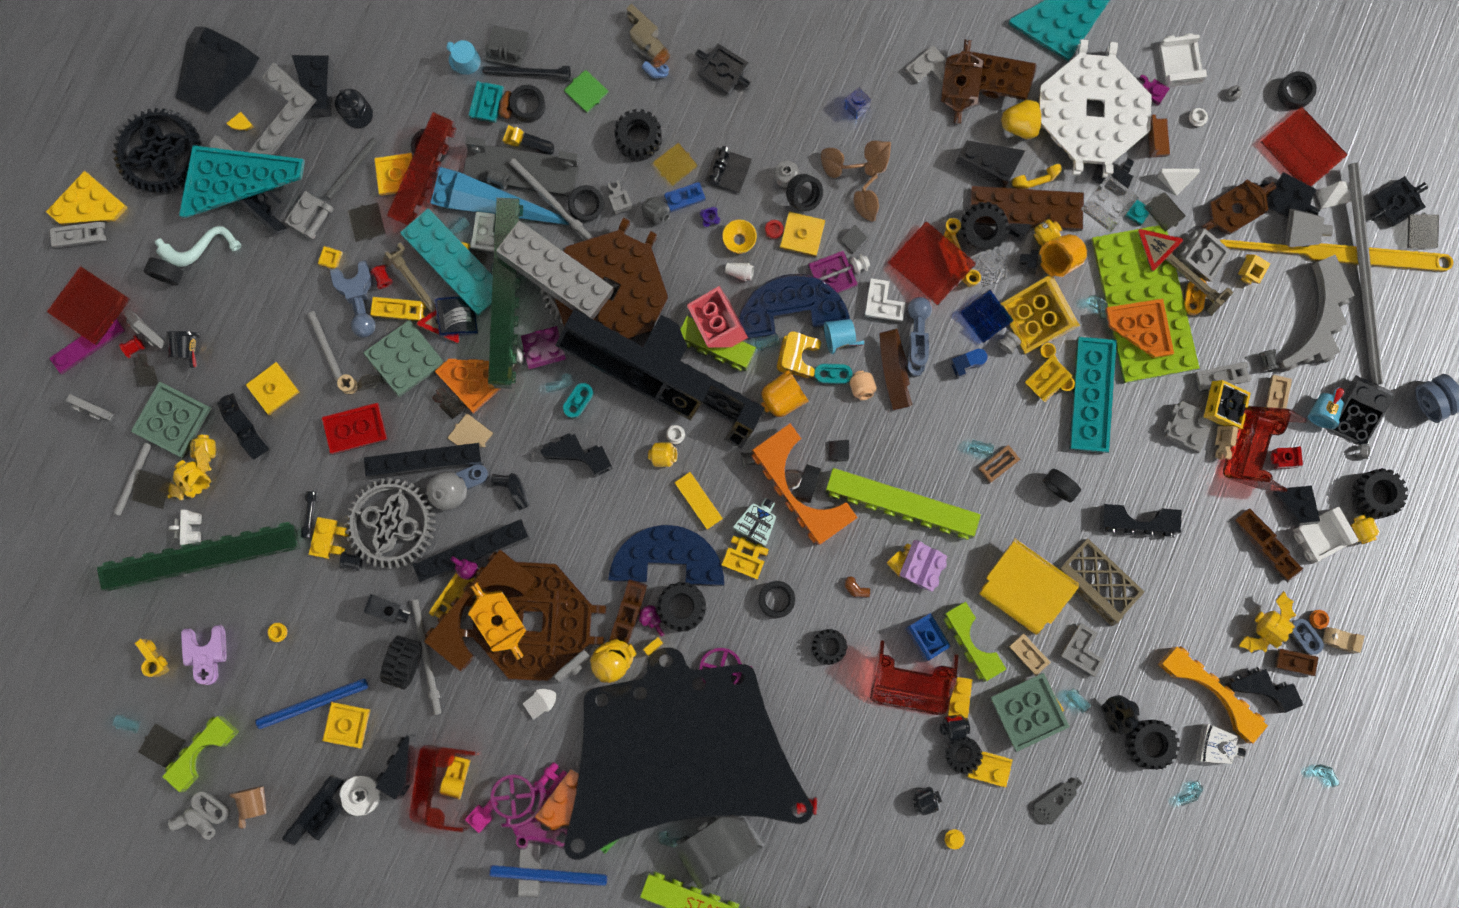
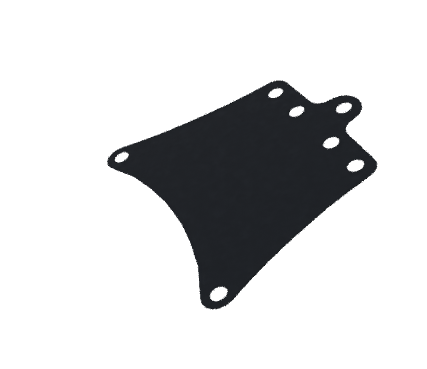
[564,648,813,860]

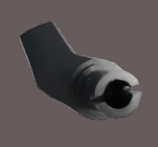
[491,473,530,510]

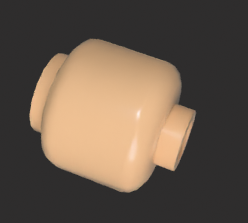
[849,371,877,400]

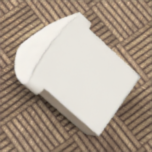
[523,689,556,720]

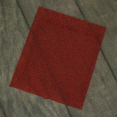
[1261,107,1348,187]
[888,221,976,306]
[47,266,131,346]

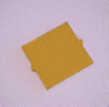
[653,143,698,186]

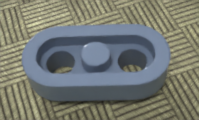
[455,464,488,490]
[1291,619,1324,655]

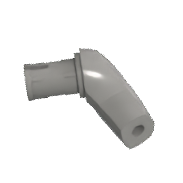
[168,808,216,840]

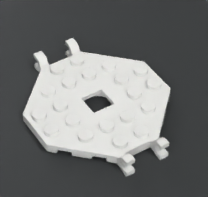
[1039,39,1152,178]

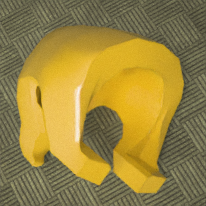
[1001,100,1041,140]

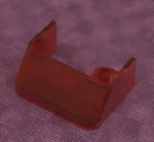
[1223,406,1307,492]
[870,640,959,715]
[409,745,480,832]

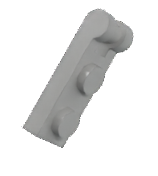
[50,222,106,248]
[1195,362,1252,391]

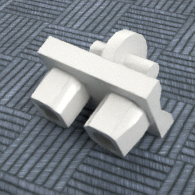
[169,510,202,547]

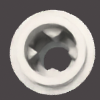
[725,263,754,281]

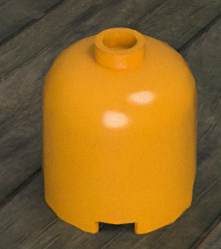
[1039,234,1087,277]
[761,370,809,417]

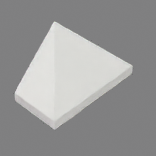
[1157,169,1200,196]
[1315,181,1352,209]

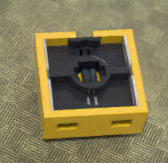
[1204,380,1251,429]

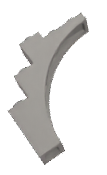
[1277,255,1355,371]

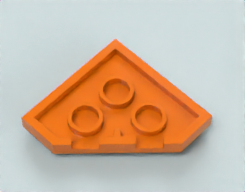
[1105,299,1174,358]
[435,359,516,414]
[535,769,579,830]

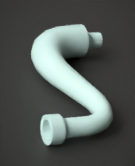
[155,226,242,267]

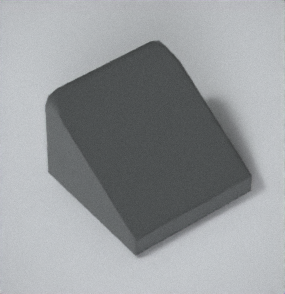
[840,225,868,253]

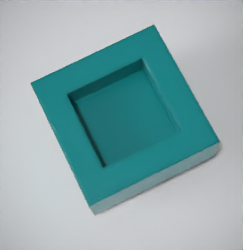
[1125,199,1153,226]

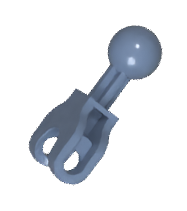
[330,260,376,338]
[907,297,932,377]

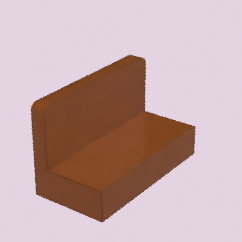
[1148,114,1170,157]

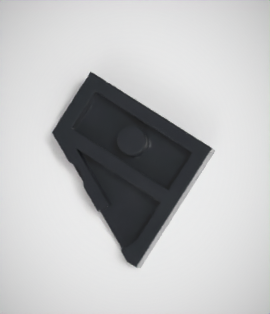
[1273,485,1320,526]

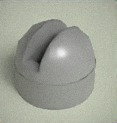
[1226,85,1242,102]
[1355,444,1370,459]

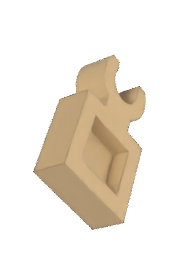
[1215,426,1238,460]

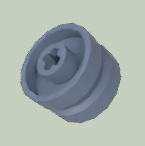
[1415,373,1459,423]

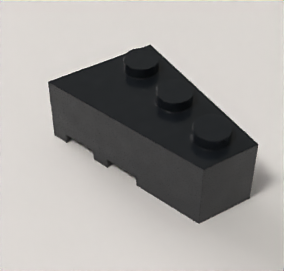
[292,55,334,117]
[956,140,1026,188]

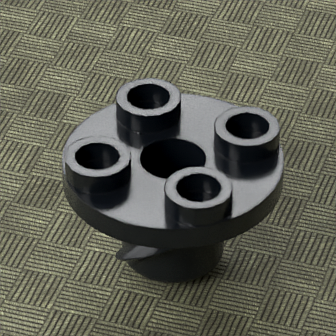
[1101,695,1140,734]

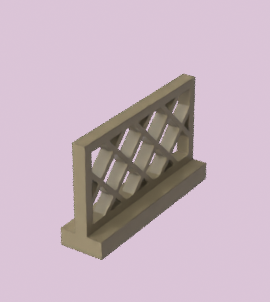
[1058,538,1145,626]

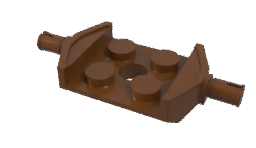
[941,39,984,124]
[1200,179,1276,235]

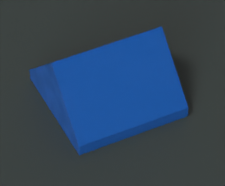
[905,613,951,662]

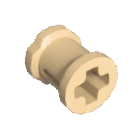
[337,374,358,394]

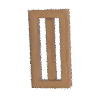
[978,445,1021,483]

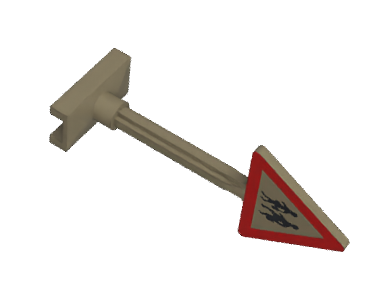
[1138,229,1234,316]
[382,243,459,344]

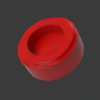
[765,220,784,240]

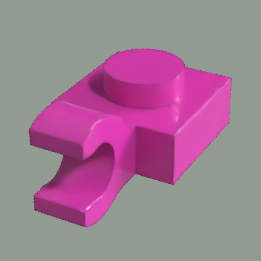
[465,800,499,833]

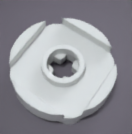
[340,776,381,816]

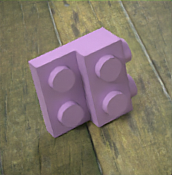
[899,540,947,592]

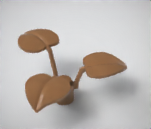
[821,140,891,222]

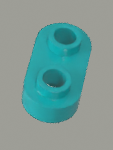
[814,364,853,384]
[563,383,593,419]

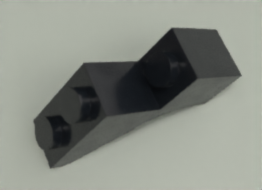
[217,393,270,460]
[540,433,613,477]
[1225,667,1303,713]

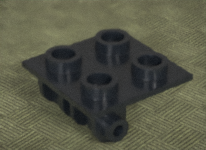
[705,146,752,193]

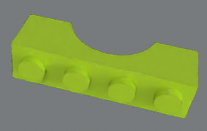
[680,316,756,372]
[943,602,1006,682]
[162,716,239,793]

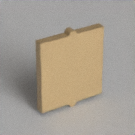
[448,414,493,448]

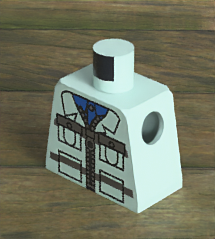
[733,498,776,547]

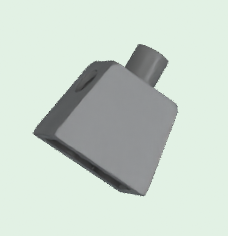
[1285,209,1333,247]

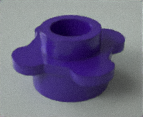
[700,207,720,227]

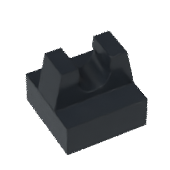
[1019,249,1039,274]

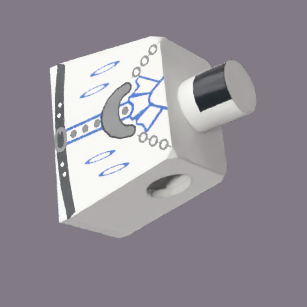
[1195,724,1246,764]

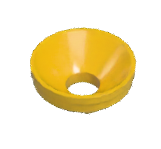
[722,219,757,254]

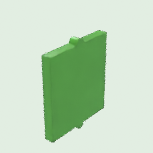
[564,69,609,113]

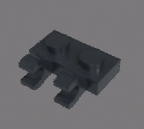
[1091,158,1134,194]

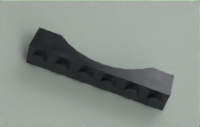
[364,443,484,479]
[413,519,531,584]

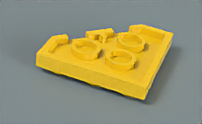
[46,171,128,226]

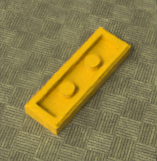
[674,472,723,530]

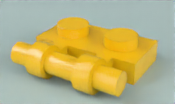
[722,535,769,580]

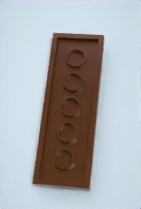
[970,186,1084,231]

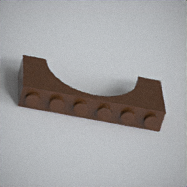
[424,550,538,672]

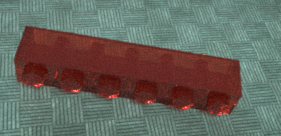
[387,112,457,226]

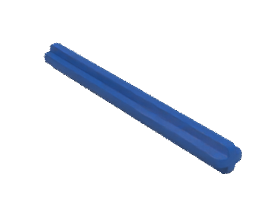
[255,679,369,729]
[489,865,607,886]

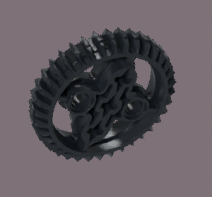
[113,107,202,195]

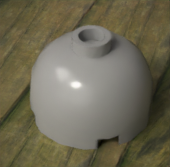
[427,471,467,510]

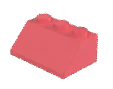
[687,286,748,347]

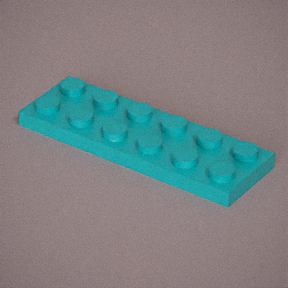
[400,208,506,316]
[1070,337,1117,453]

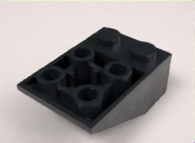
[1330,375,1395,444]
[375,735,416,800]

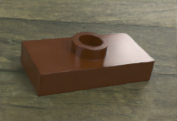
[1275,649,1319,676]

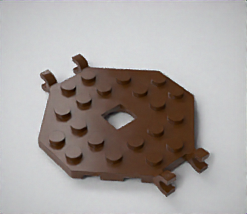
[555,217,668,339]
[461,562,606,681]

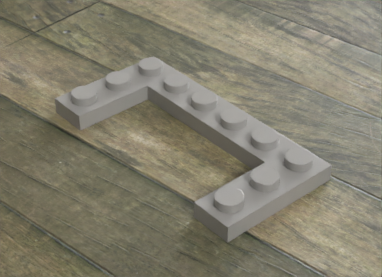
[207,63,317,155]

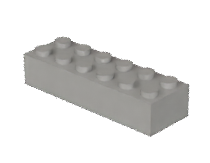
[496,221,613,319]

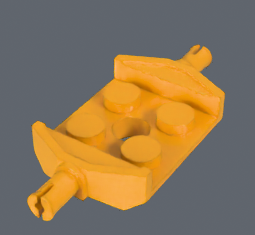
[468,583,526,660]

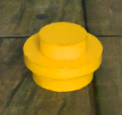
[267,623,288,642]
[945,829,965,849]

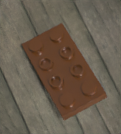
[957,51,1037,100]

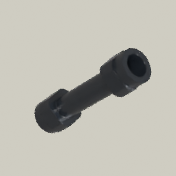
[301,491,318,539]

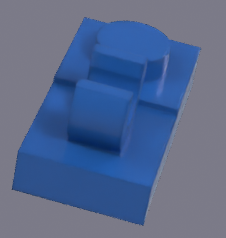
[664,182,706,213]

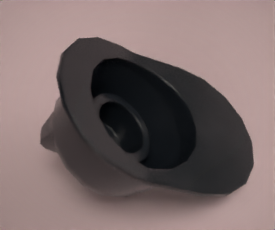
[335,89,373,129]

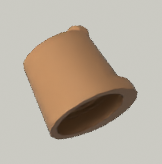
[229,786,267,829]

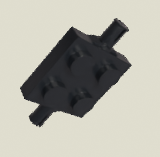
[695,44,752,95]
[1260,172,1321,219]
[1370,176,1428,227]

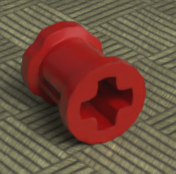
[370,265,393,289]
[119,334,146,359]
[796,797,817,815]

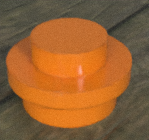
[1309,610,1329,629]

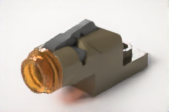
[626,3,670,66]

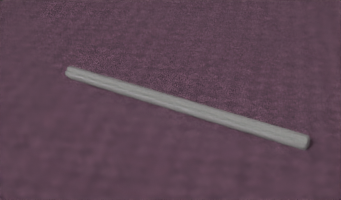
[1348,163,1383,385]

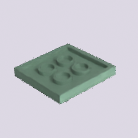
[363,320,444,398]
[131,381,211,458]
[990,673,1070,752]

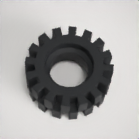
[812,629,847,665]
[945,736,983,774]

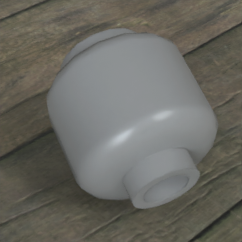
[774,160,799,187]

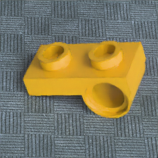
[135,639,169,677]
[440,755,471,799]

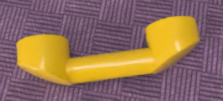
[1011,164,1062,189]
[1041,343,1075,391]

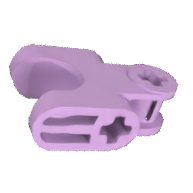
[181,625,227,685]

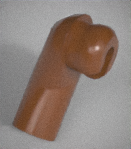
[498,91,512,119]
[844,576,870,598]

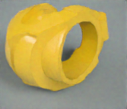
[590,639,636,683]

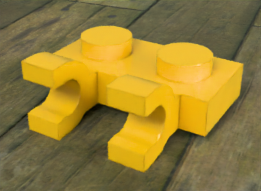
[308,517,349,559]

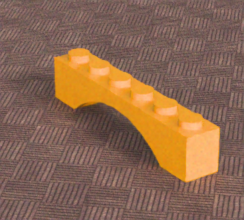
[1158,646,1268,744]

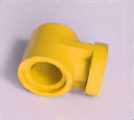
[886,543,911,577]

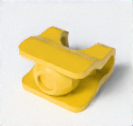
[776,331,822,378]

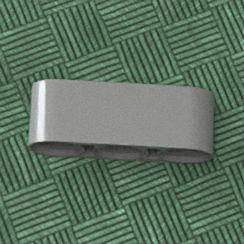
[518,840,542,897]

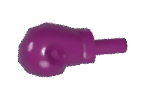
[451,556,479,580]
[639,605,665,637]

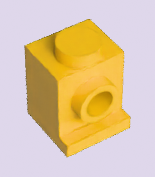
[1238,254,1270,285]

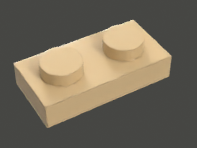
[1264,375,1292,417]
[1009,634,1051,676]

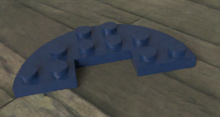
[739,274,850,339]
[608,525,724,586]

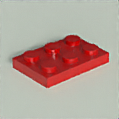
[322,403,388,455]

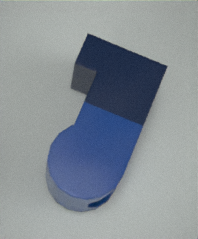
[950,349,988,379]

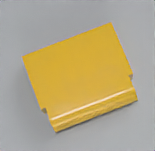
[979,538,1079,635]

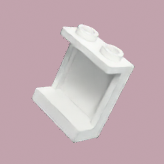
[1159,33,1207,87]
[1293,507,1359,564]

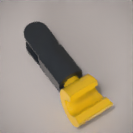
[503,125,554,155]

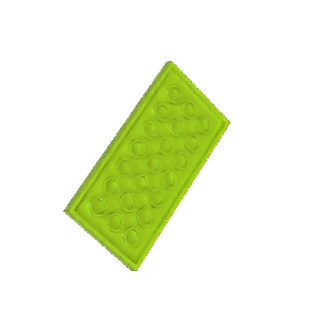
[1091,224,1200,384]

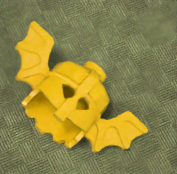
[160,445,212,500]
[1239,591,1296,653]

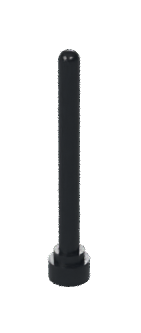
[482,66,571,81]

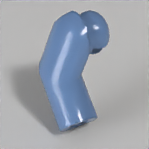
[641,61,669,79]

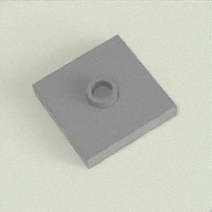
[554,650,591,682]

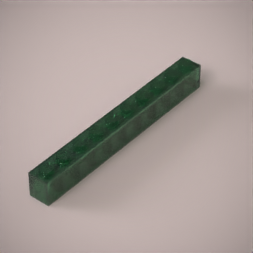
[488,198,524,389]
[97,522,301,592]

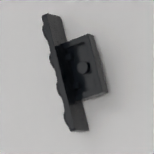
[238,190,287,234]
[282,775,344,845]

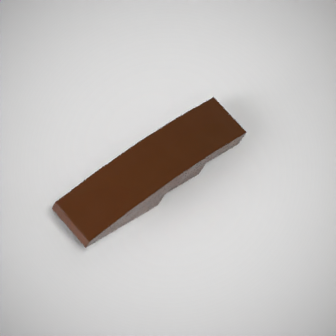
[879,328,913,410]
[1235,508,1303,583]
[609,579,648,658]

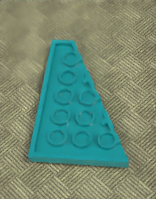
[1008,0,1110,62]
[179,145,305,218]

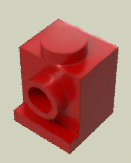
[1270,446,1303,469]

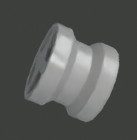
[997,331,1021,355]

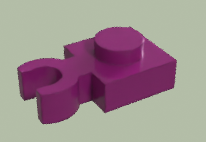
[1139,74,1170,106]

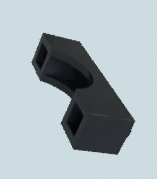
[1099,504,1182,538]

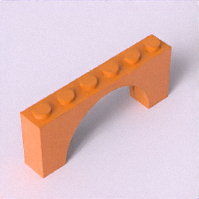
[751,423,858,545]

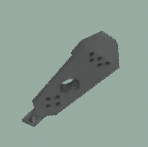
[1033,777,1083,825]

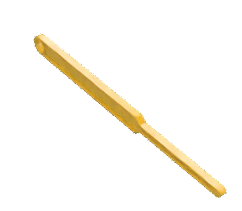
[1220,239,1453,272]

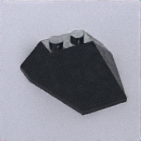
[176,26,261,114]

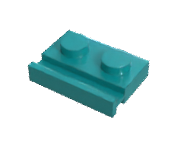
[468,81,504,123]

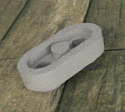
[191,792,229,824]

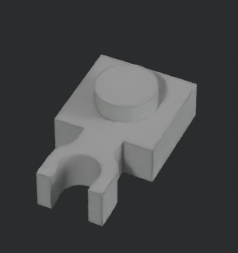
[607,180,633,215]

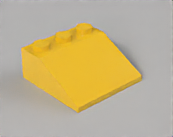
[999,276,1080,354]

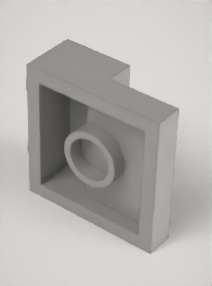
[1178,228,1231,282]
[1163,401,1213,453]

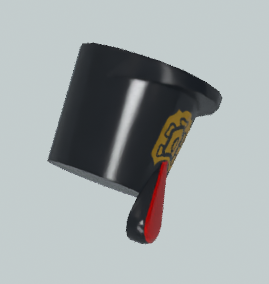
[166,331,201,368]

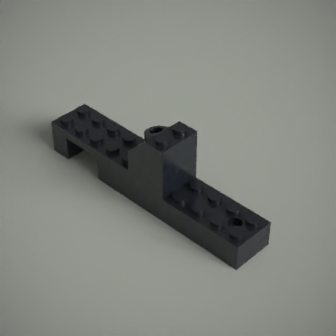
[555,309,765,449]

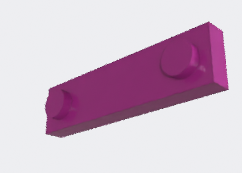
[50,315,126,374]

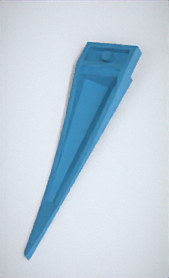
[430,167,570,225]

